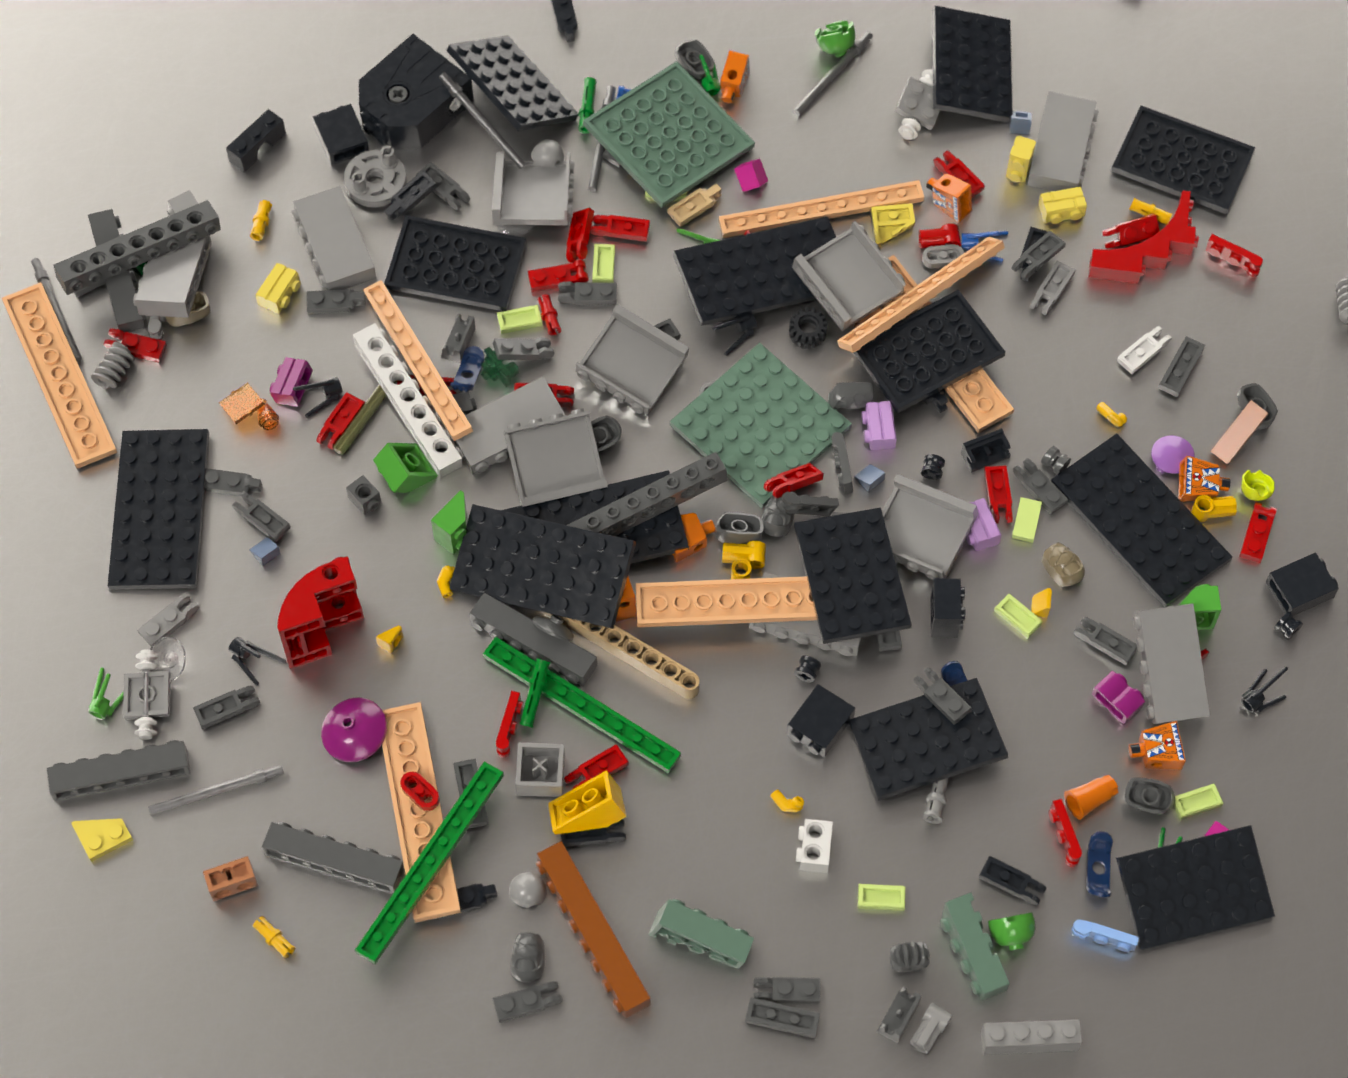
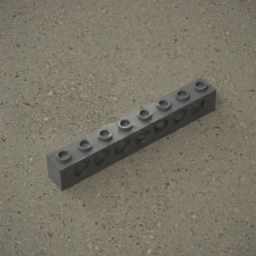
[53,200,221,295]
[567,452,728,536]

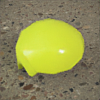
[1241,470,1275,501]

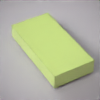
[592,244,615,283]
[497,305,543,334]
[1012,497,1042,543]
[994,594,1043,639]
[1173,783,1224,820]
[858,884,905,911]

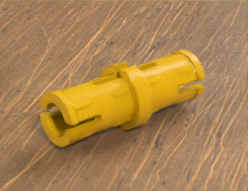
[1129,198,1173,225]
[250,200,272,241]
[252,916,295,959]

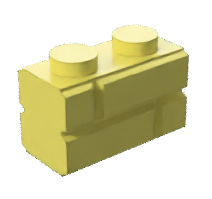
[1006,136,1036,183]
[1038,187,1087,224]
[255,263,301,314]

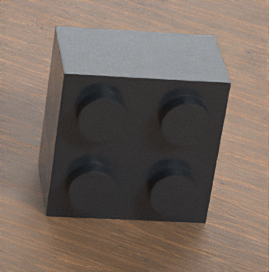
[930,578,966,638]

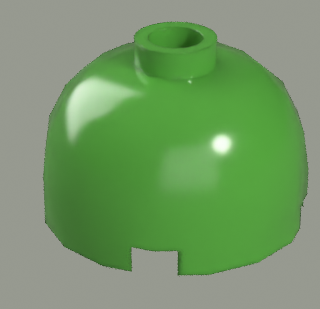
[815,20,856,57]
[988,912,1036,951]

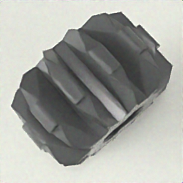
[890,941,930,972]

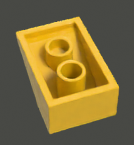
[548,770,626,835]

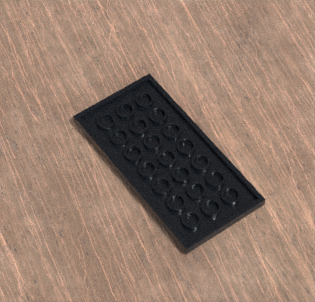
[673,216,836,326]
[107,429,209,590]
[1051,434,1233,607]
[501,470,689,564]
[450,504,637,629]

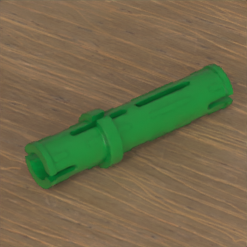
[578,77,597,134]
[519,659,550,728]

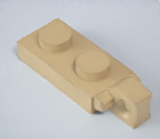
[668,184,722,227]

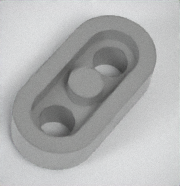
[922,245,964,269]

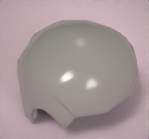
[531,139,565,167]
[509,872,547,908]

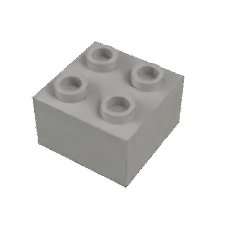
[515,742,565,797]

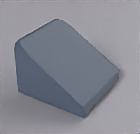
[1010,110,1032,135]
[854,464,885,492]
[249,537,280,566]

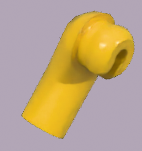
[1096,402,1127,427]
[437,565,455,598]
[770,789,804,812]

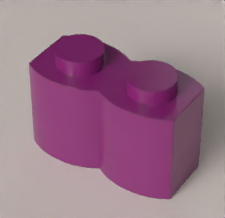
[1091,671,1145,724]

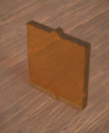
[218,382,265,425]

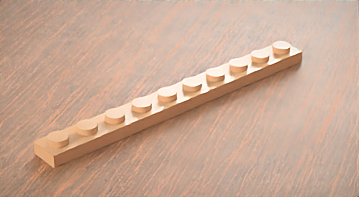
[719,180,924,238]
[837,237,1004,353]
[363,280,473,441]

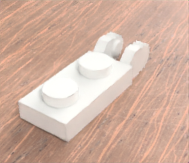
[1117,326,1172,374]

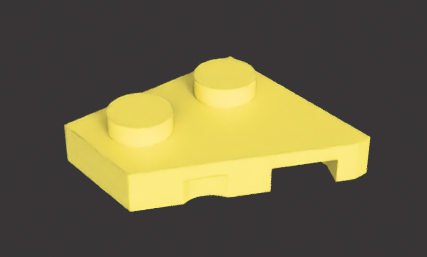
[871,203,915,247]
[71,818,133,862]

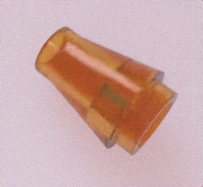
[255,399,279,430]

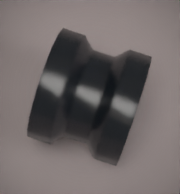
[921,454,945,480]
[1274,612,1303,640]
[794,655,821,683]

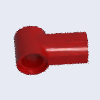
[918,223,961,249]

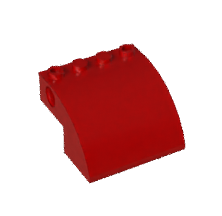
[277,556,364,669]

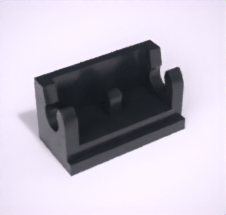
[961,428,1011,473]

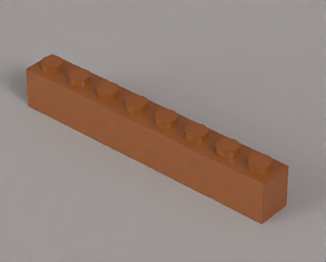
[535,841,651,1018]

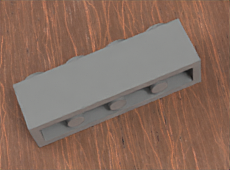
[981,1019,1082,1055]

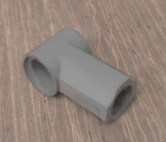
[910,1003,953,1054]

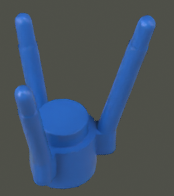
[962,231,1008,262]

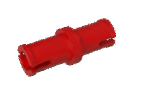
[537,294,561,336]

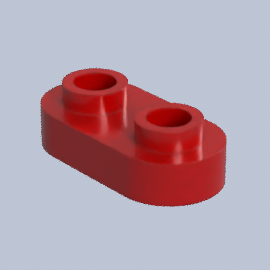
[400,771,440,811]

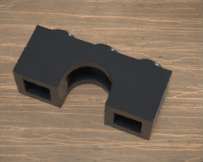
[226,109,286,172]

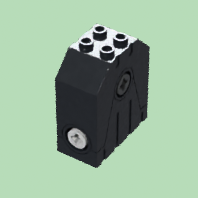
[359,33,474,150]

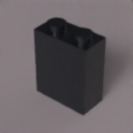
[313,104,369,166]
[1266,552,1339,616]
[787,684,855,757]

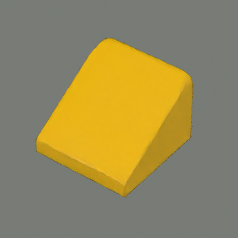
[1031,588,1052,618]
[376,625,403,653]

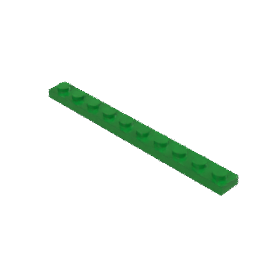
[482,637,681,773]
[355,761,504,965]

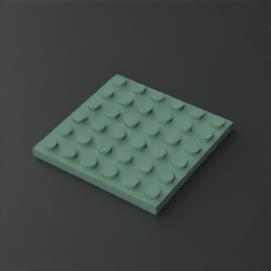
[583,61,755,208]
[670,343,852,508]

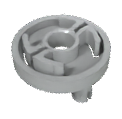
[344,146,407,207]

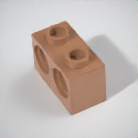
[203,856,258,902]

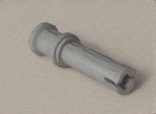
[922,778,949,824]

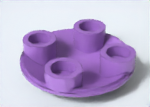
[1151,435,1195,474]

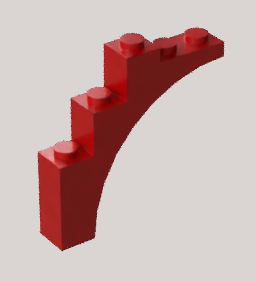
[1088,190,1199,284]

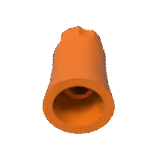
[1064,775,1119,820]

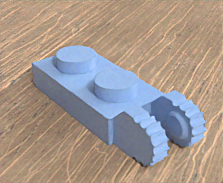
[1071,919,1139,952]

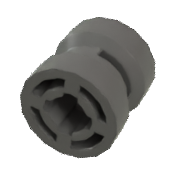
[1041,446,1071,475]

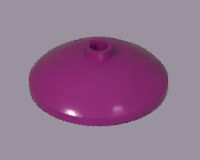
[321,697,387,762]

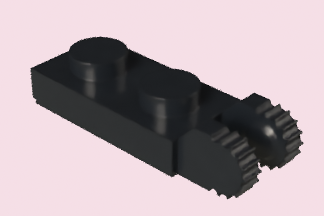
[561,819,626,847]
[979,856,1047,906]

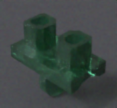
[481,347,519,387]

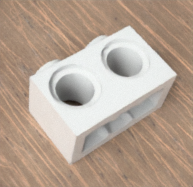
[796,819,833,873]

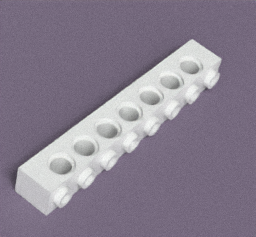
[353,323,463,478]

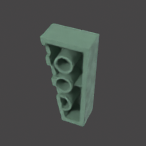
[940,892,1010,1001]
[648,899,754,969]

